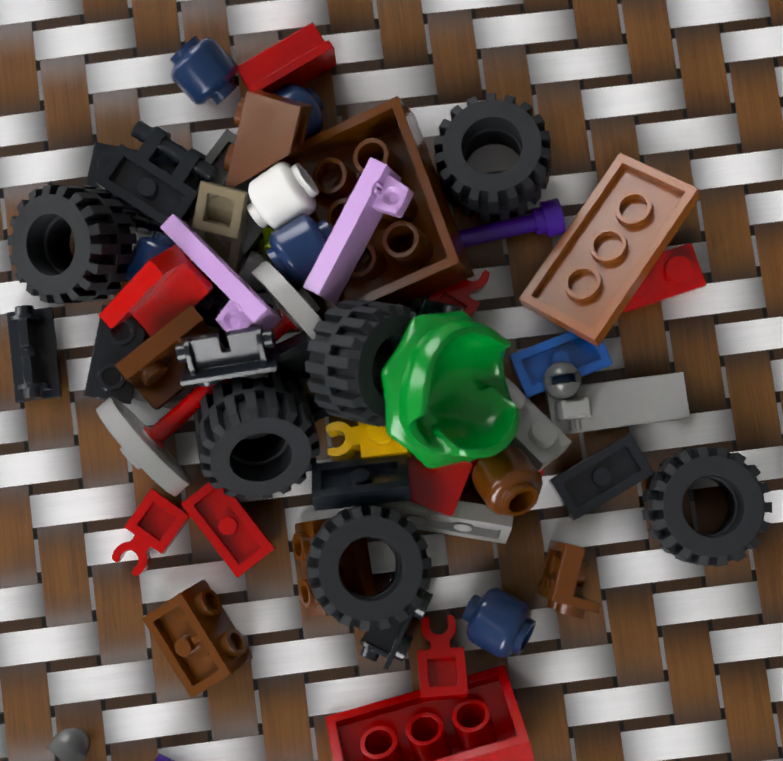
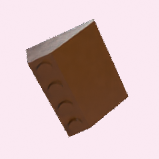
[284,96,475,310]

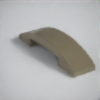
[191,181,248,343]

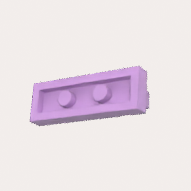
[303,157,414,305]
[160,214,282,333]

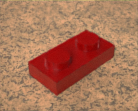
[621,242,706,314]
[181,482,276,578]

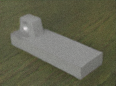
[545,372,690,435]
[371,501,514,544]

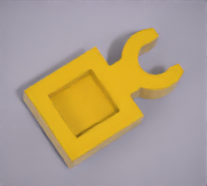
[326,422,411,461]

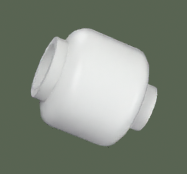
[247,161,319,230]

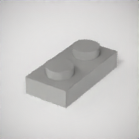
[506,377,572,472]

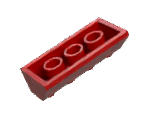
[325,665,534,761]

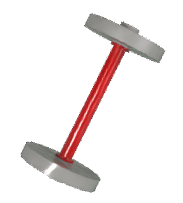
[96,260,323,497]

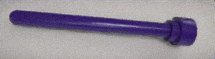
[458,198,566,248]

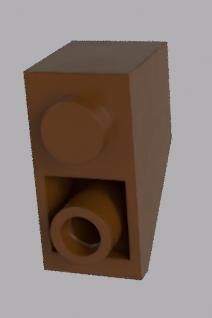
[224,90,313,187]

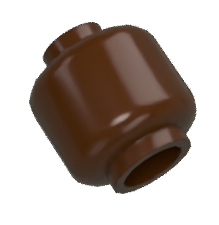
[472,445,543,516]

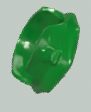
[381,311,520,469]

